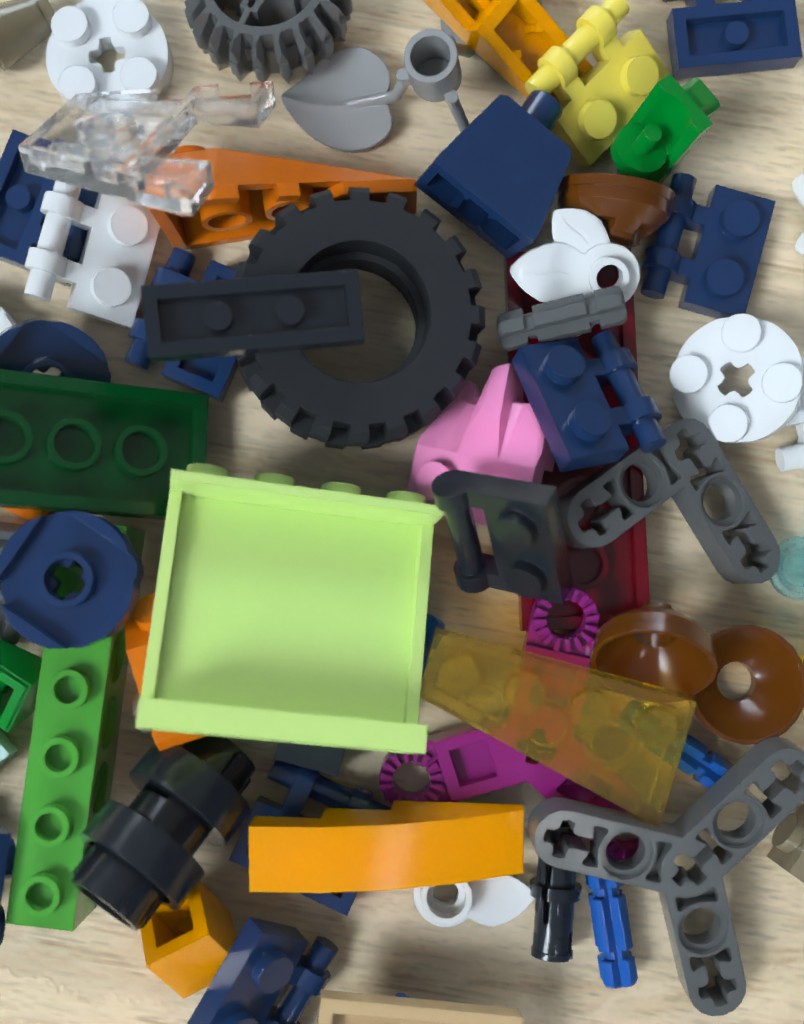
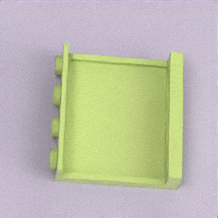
[135,463,444,754]

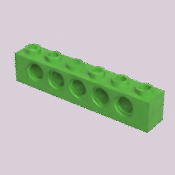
[5,525,145,931]

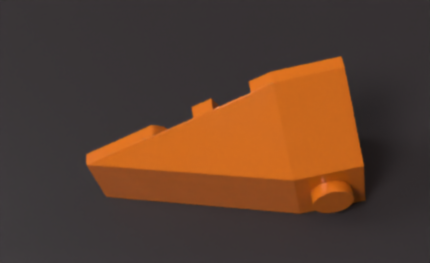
[147,145,417,250]

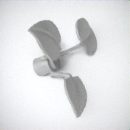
[281,0,542,153]

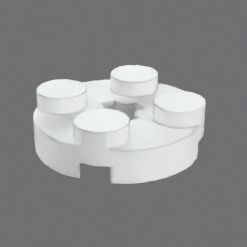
[46,0,173,125]
[670,313,804,444]

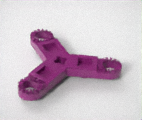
[379,585,661,861]

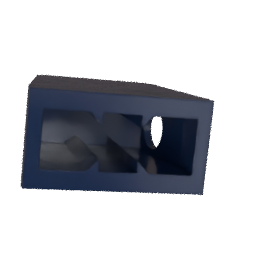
[414,90,572,260]

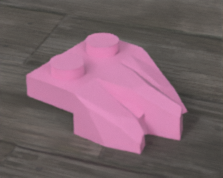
[407,363,555,526]

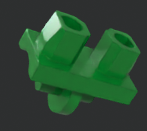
[608,74,720,184]

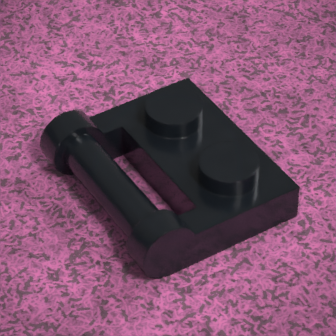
[431,470,573,604]

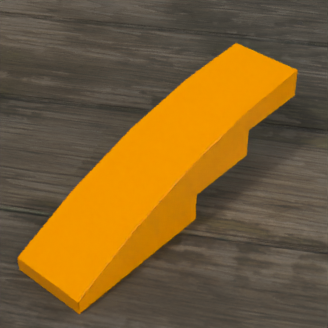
[422,0,593,102]
[248,800,524,893]

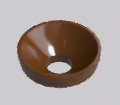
[557,173,676,248]
[591,602,717,700]
[687,625,804,745]

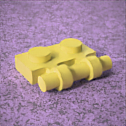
[525,0,669,166]

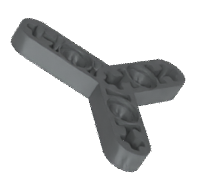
[527,736,804,1016]

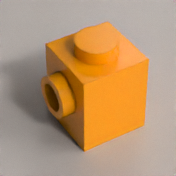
[140,881,236,999]

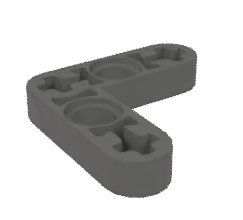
[559,418,780,584]

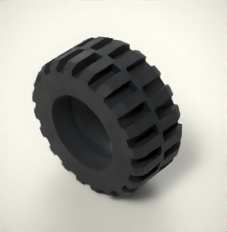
[234,187,485,450]

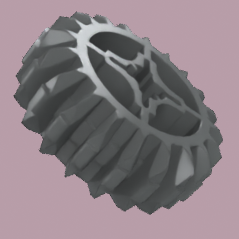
[184,0,353,86]

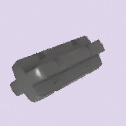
[497,286,627,351]

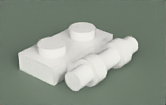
[24,168,160,329]

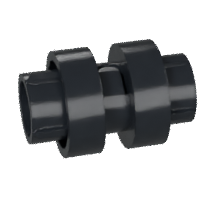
[71,736,255,931]

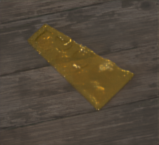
[420,627,697,828]

